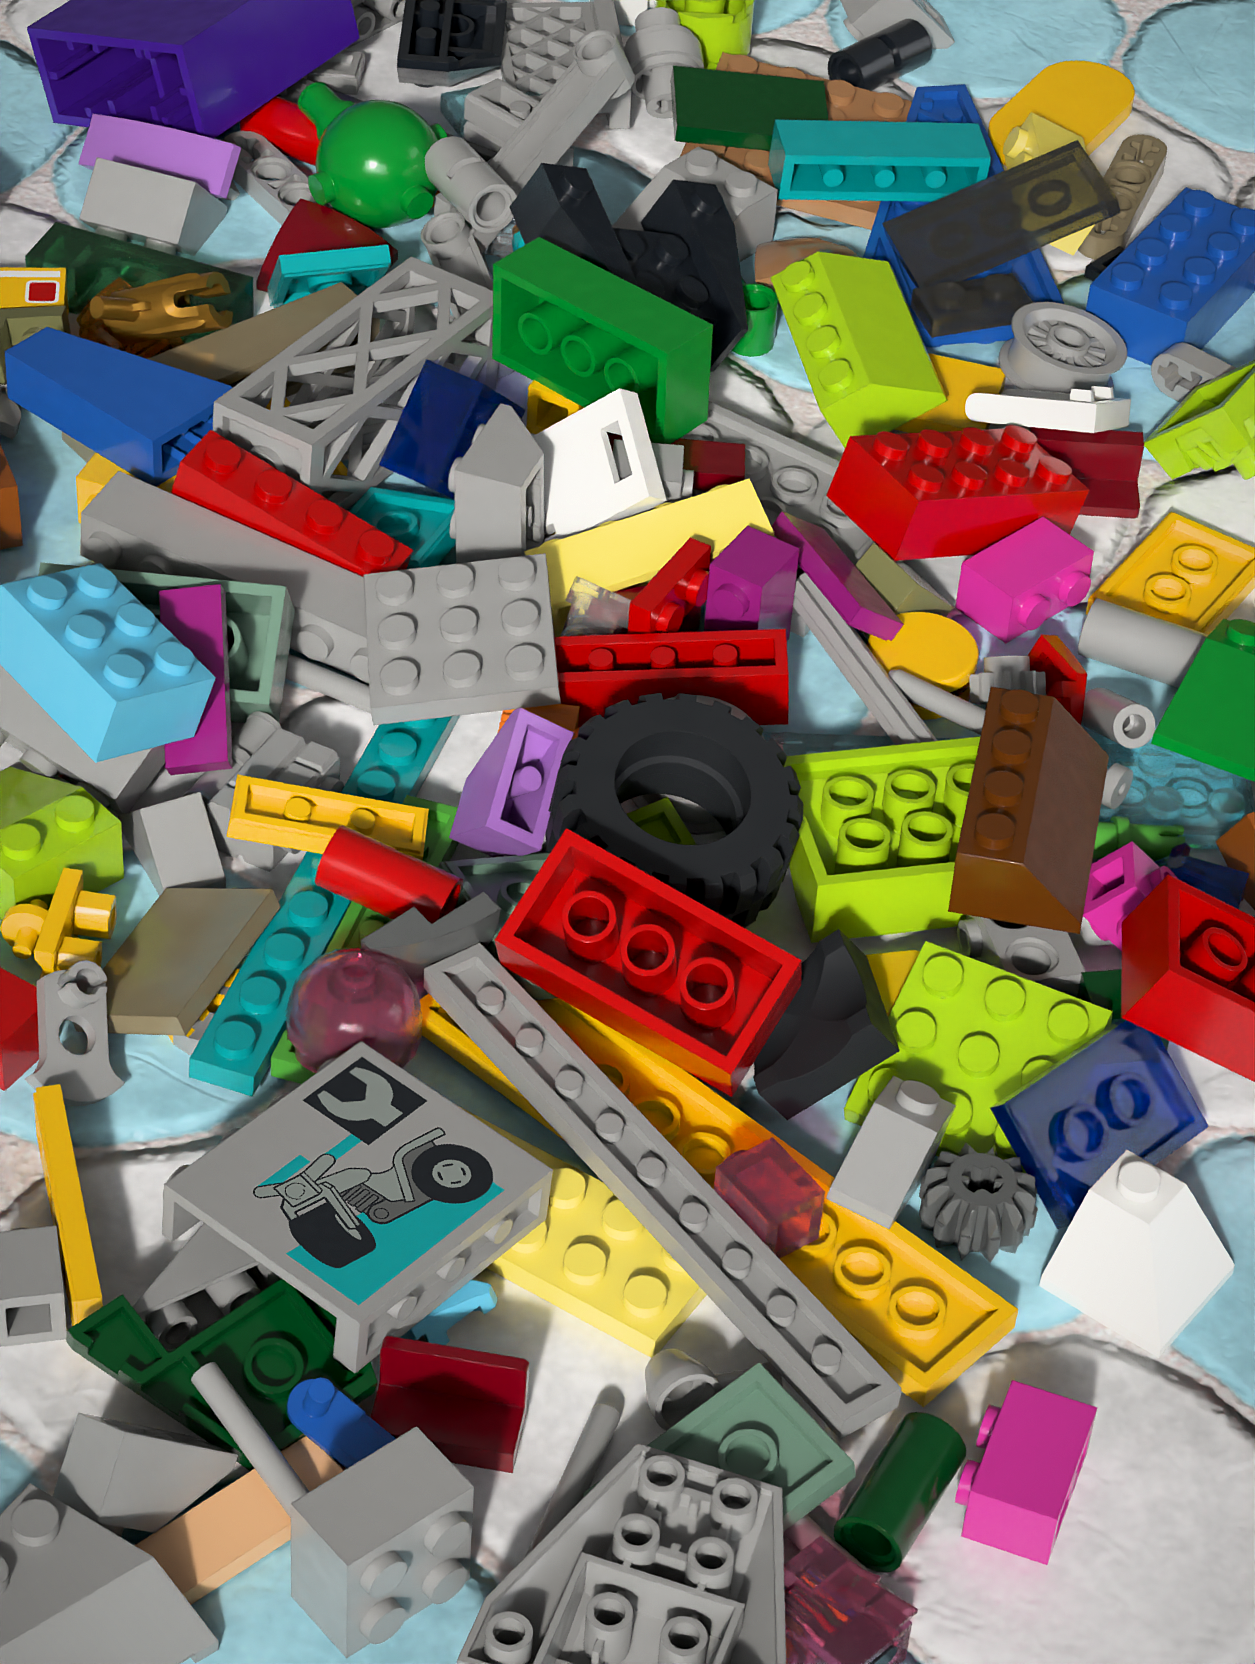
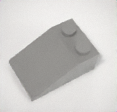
[612,146,778,262]

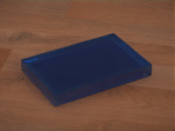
[990,1018,1209,1229]

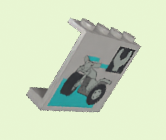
[162,1041,553,1373]

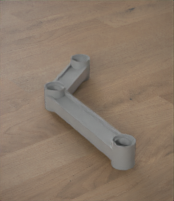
[421,29,635,378]

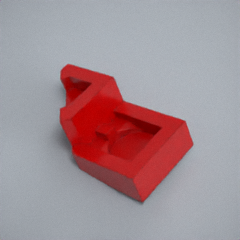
[1027,634,1087,725]

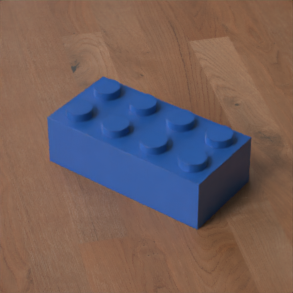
[1086,187,1255,366]

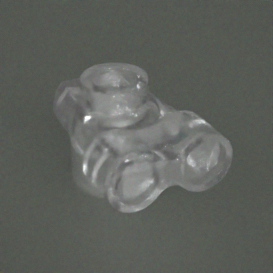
[561,576,632,636]

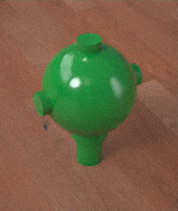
[298,82,448,229]

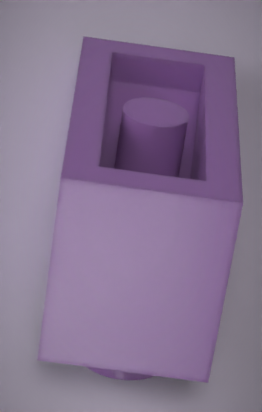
[449,708,574,857]

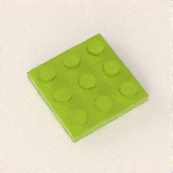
[844,941,1113,1188]

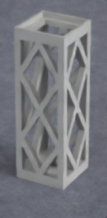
[213,256,498,510]

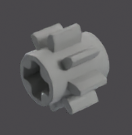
[969,656,1046,709]

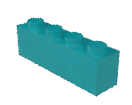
[768,120,991,202]

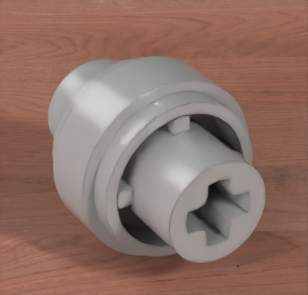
[624,7,704,119]

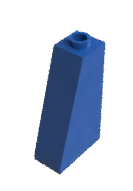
[4,327,233,487]

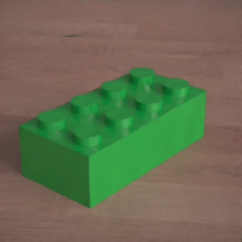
[492,237,713,444]

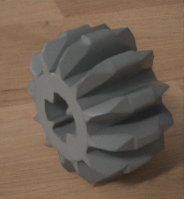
[919,1143,1038,1263]

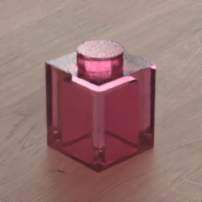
[714,1137,825,1259]

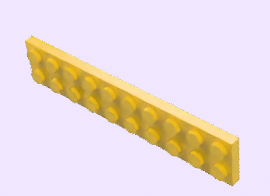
[409,993,1018,1408]

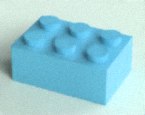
[0,563,216,763]

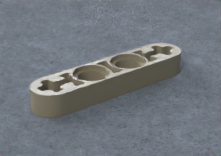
[1078,135,1167,260]

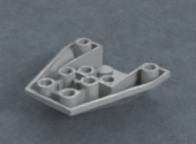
[457,1443,786,1664]

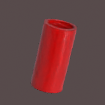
[240,96,319,167]
[315,825,463,924]

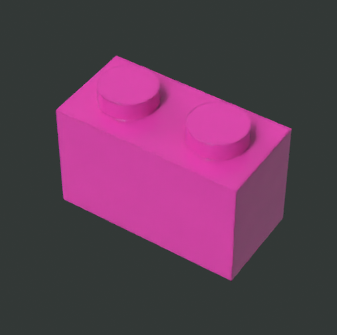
[955,517,1094,644]
[955,1380,1098,1565]

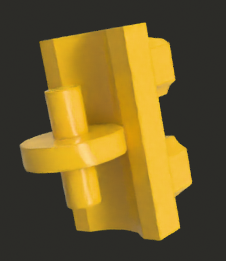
[0,867,117,979]

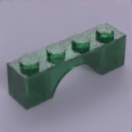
[25,222,254,345]

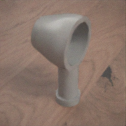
[645,1349,783,1431]

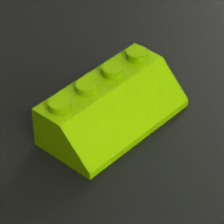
[770,251,948,448]

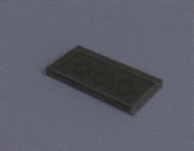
[882,140,1121,298]

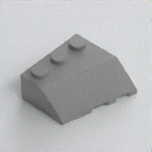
[0,1483,219,1664]

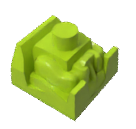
[1144,360,1255,480]

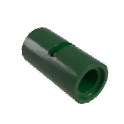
[833,1412,966,1573]

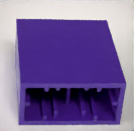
[27,0,360,139]

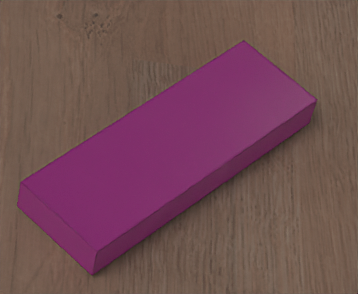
[771,511,904,641]
[159,584,233,775]

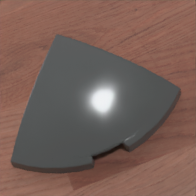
[361,892,501,985]

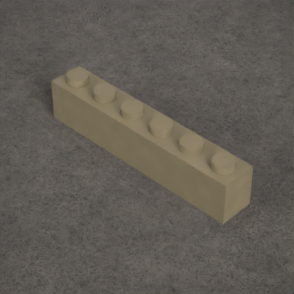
[62,282,380,463]

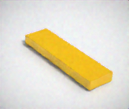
[33,1084,103,1326]

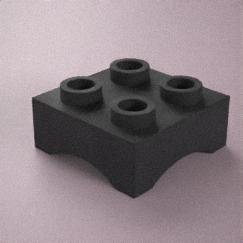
[753,929,900,1120]

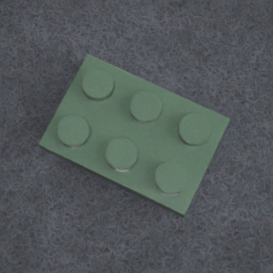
[582,1362,856,1532]

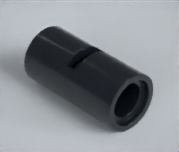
[828,19,932,91]

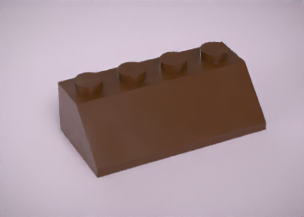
[948,686,1109,934]

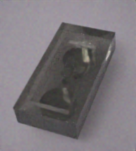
[911,273,1033,338]

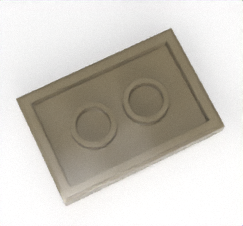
[72,888,281,1036]

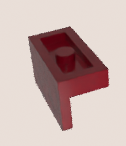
[1029,427,1144,519]
[370,1336,529,1473]

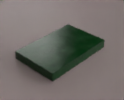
[670,66,829,151]

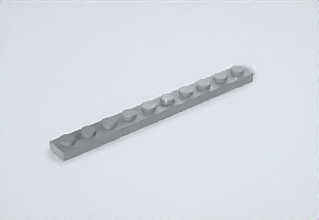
[423,943,902,1440]

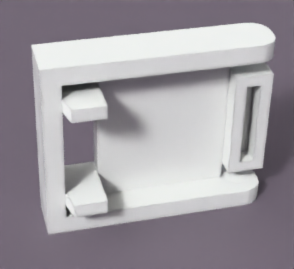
[965,386,1131,433]
[533,388,667,542]

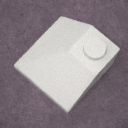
[1039,1150,1235,1358]

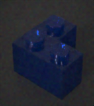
[379,359,526,500]

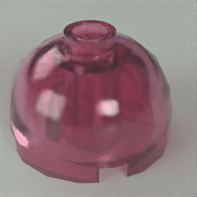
[285,947,423,1073]

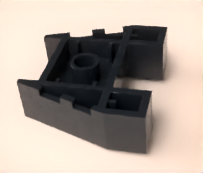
[509,163,748,372]

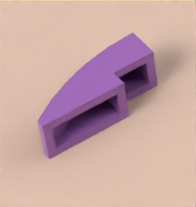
[78,114,241,199]

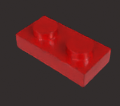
[627,537,711,634]

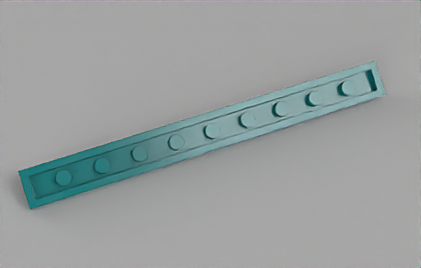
[189,715,460,1097]

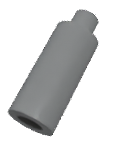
[1081,688,1155,749]

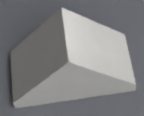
[118,792,226,896]

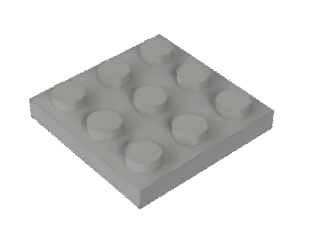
[363,553,561,725]

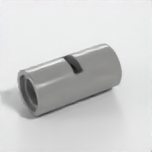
[425,136,517,233]
[1078,598,1208,688]

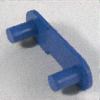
[287,1378,396,1469]

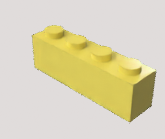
[524,478,774,637]

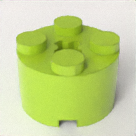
[655,0,755,69]

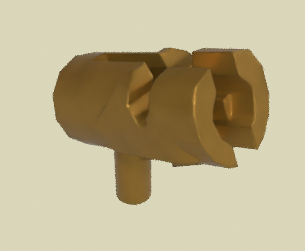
[90,271,233,346]

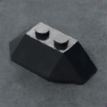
[397,0,507,88]

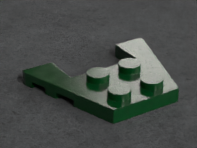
[66,1279,378,1471]

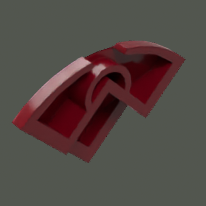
[256,198,398,292]

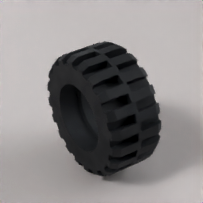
[545,693,803,928]

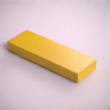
[226,774,429,860]

